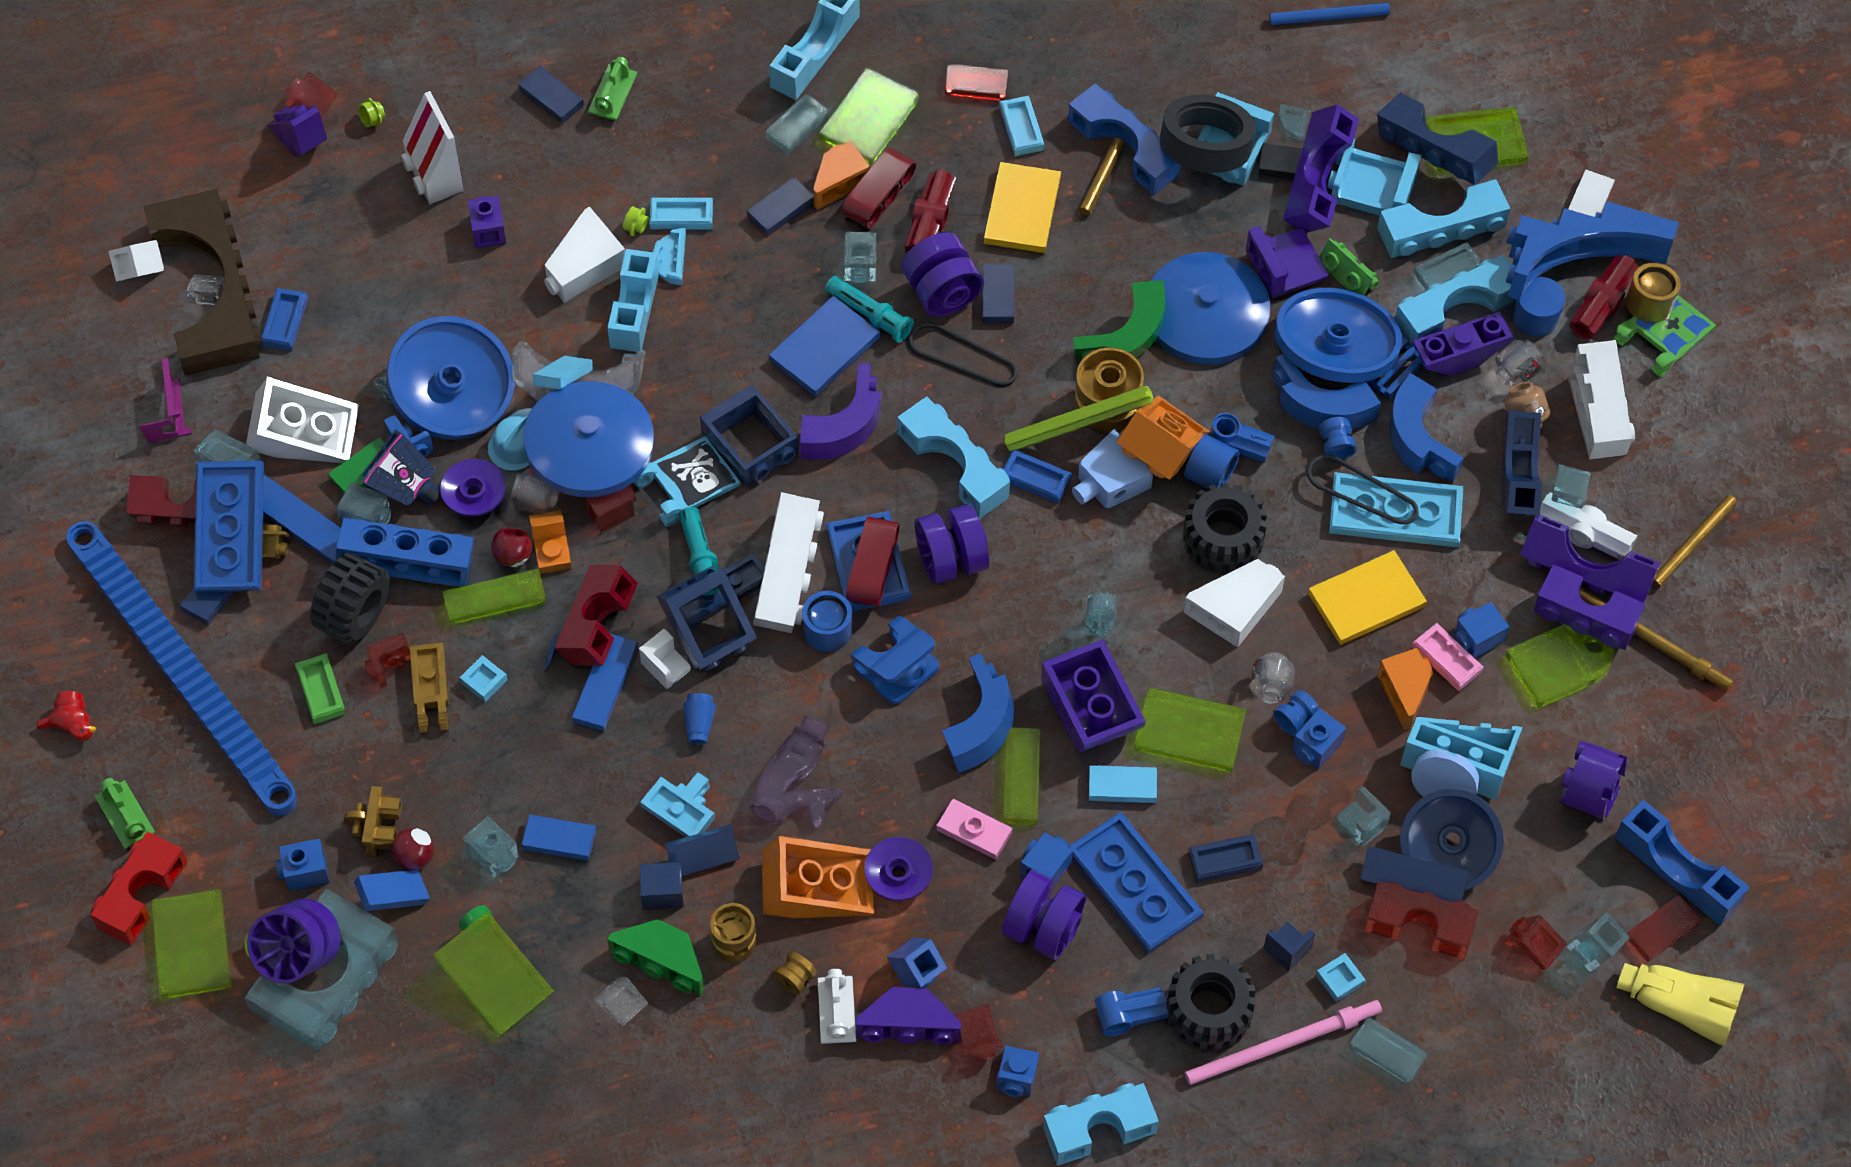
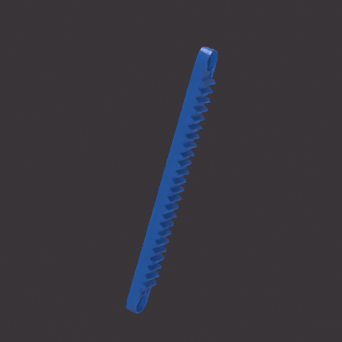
[66,521,297,816]

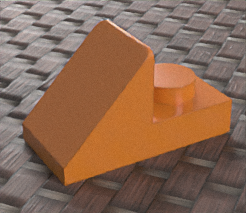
[529,510,572,574]

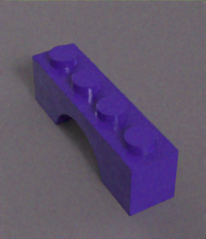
[1283,104,1359,233]
[1520,515,1661,603]

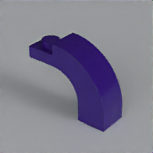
[800,363,882,460]

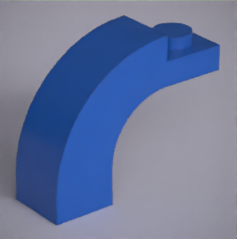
[1272,354,1381,430]
[1389,373,1464,483]
[942,653,1014,773]

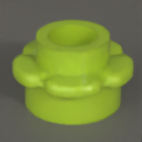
[358,98,385,128]
[622,206,649,236]

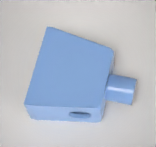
[1072,430,1153,508]

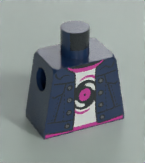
[358,429,441,506]

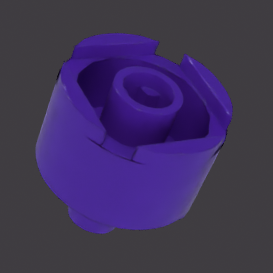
[1560,741,1628,820]

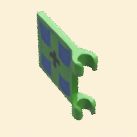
[1613,295,1716,377]

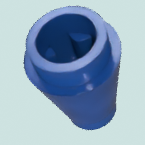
[683,693,716,745]

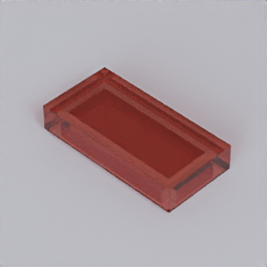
[945,64,1009,101]
[1625,895,1702,962]

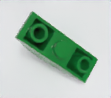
[607,919,704,996]

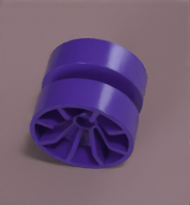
[901,232,984,317]
[914,504,989,585]
[1002,869,1087,960]
[247,899,341,984]

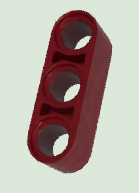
[841,148,917,229]
[846,516,900,607]

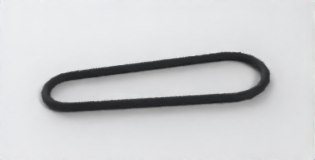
[908,322,1018,386]
[1307,454,1419,525]

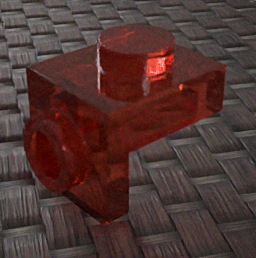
[954,1004,1003,1060]

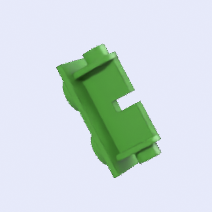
[588,57,637,121]
[1319,238,1380,296]
[94,778,156,850]

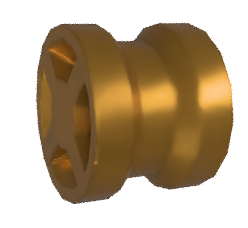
[773,951,817,995]

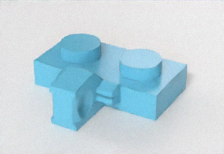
[640,772,715,837]

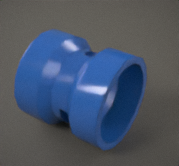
[1319,417,1357,460]
[1273,690,1319,736]

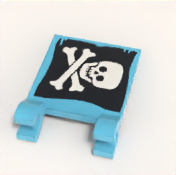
[633,436,740,527]

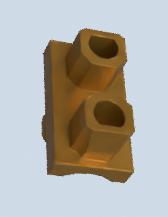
[343,786,402,857]

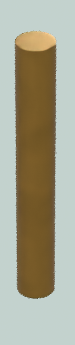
[1079,138,1125,216]

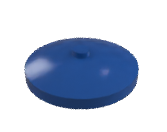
[1151,252,1270,365]
[1275,288,1402,383]
[386,316,515,440]
[524,381,654,497]

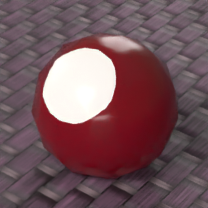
[491,528,532,567]
[392,828,434,870]

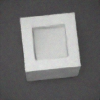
[108,240,164,282]
[639,629,691,689]

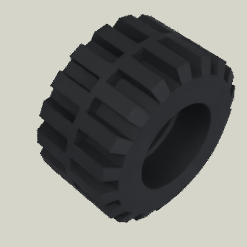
[1183,483,1267,573]
[310,553,390,645]
[1167,954,1256,1051]

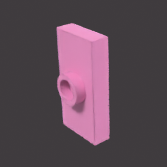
[1412,623,1484,691]
[937,799,1013,860]

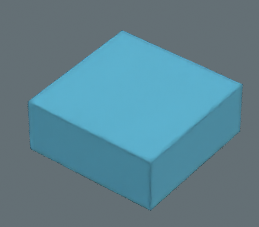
[459,655,508,702]
[1316,953,1365,1002]

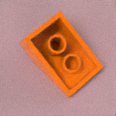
[1116,395,1210,480]
[762,836,874,918]

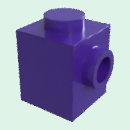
[468,196,506,248]

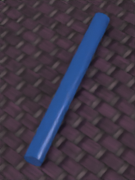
[1269,3,1390,25]

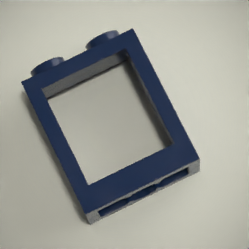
[700,384,798,486]
[656,565,757,670]

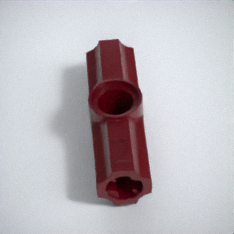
[905,169,956,253]
[1569,255,1639,340]

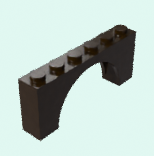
[143,189,263,376]

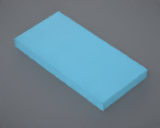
[1329,472,1463,548]

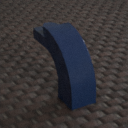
[1502,410,1543,515]

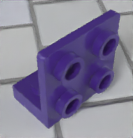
[1246,226,1328,299]

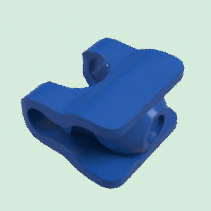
[850,616,939,704]

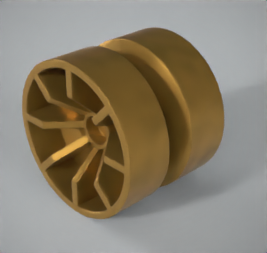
[1074,347,1144,433]

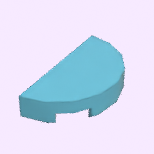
[653,228,686,286]

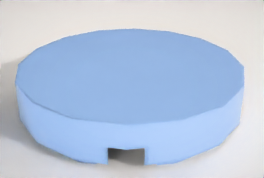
[1411,749,1480,797]

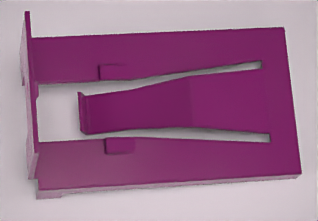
[139,358,192,443]

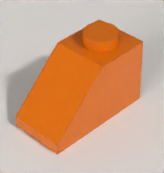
[813,140,870,210]
[1377,648,1433,731]

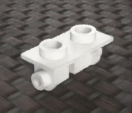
[818,969,856,1044]

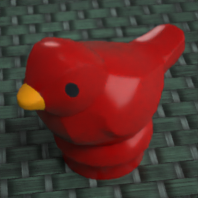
[37,691,96,742]

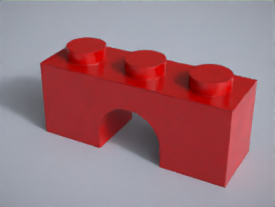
[91,831,188,946]

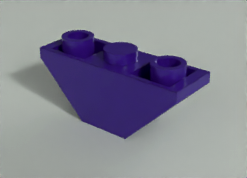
[268,104,327,156]
[1412,311,1513,376]
[855,987,961,1045]

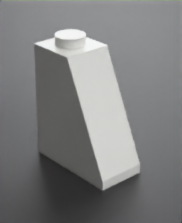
[544,207,625,303]
[1184,559,1285,647]

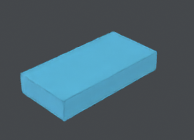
[999,96,1044,156]
[650,198,713,230]
[532,356,593,390]
[1089,766,1157,803]

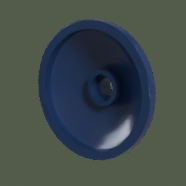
[1400,789,1504,890]

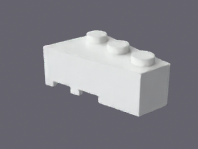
[1568,340,1635,459]

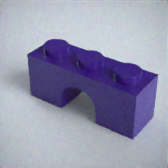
[1534,564,1645,650]

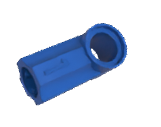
[1209,413,1274,463]
[1094,987,1168,1036]

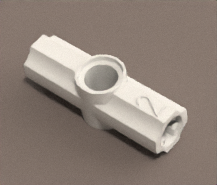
[1540,492,1637,560]

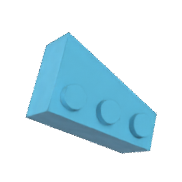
[1400,717,1522,800]

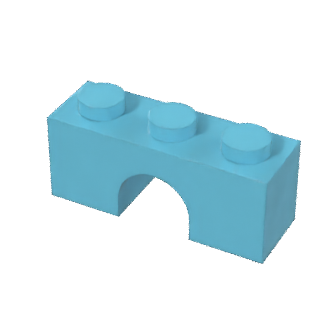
[608,249,659,352]
[1043,1083,1159,1166]

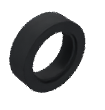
[1160,95,1256,173]

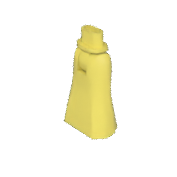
[1616,963,1745,1047]

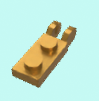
[410,642,449,733]

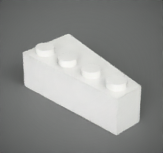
[753,492,824,633]

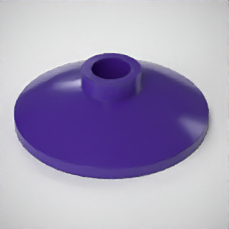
[440,459,506,517]
[865,837,933,901]

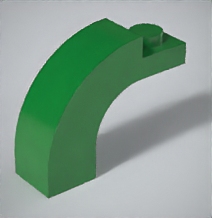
[1073,280,1166,359]

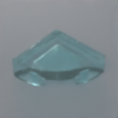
[1279,104,1310,141]

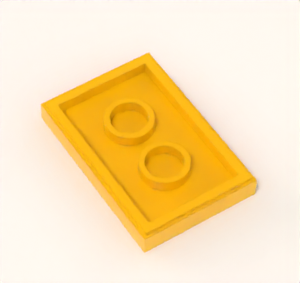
[984,162,1061,253]
[1308,550,1427,645]

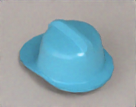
[488,408,533,471]

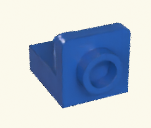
[384,415,433,457]
[996,1045,1039,1097]

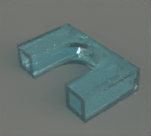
[245,888,398,1052]

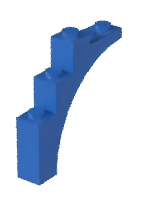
[1506,201,1679,300]

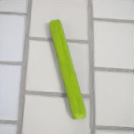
[1004,386,1153,452]

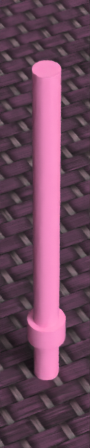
[1185,1000,1382,1085]

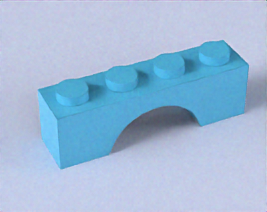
[769,0,860,100]
[1377,179,1510,258]
[1395,254,1516,345]
[897,397,1010,520]

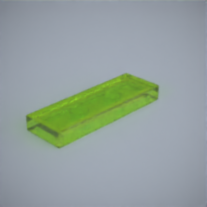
[442,568,547,625]
[1003,728,1040,825]

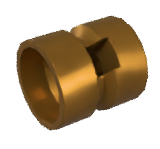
[710,903,757,963]

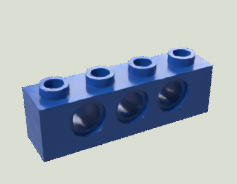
[336,518,474,588]

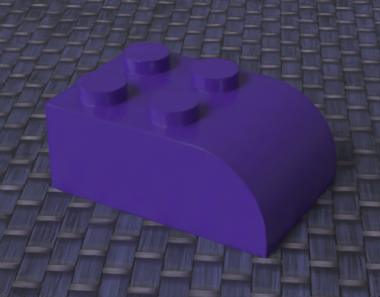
[1041,639,1146,752]

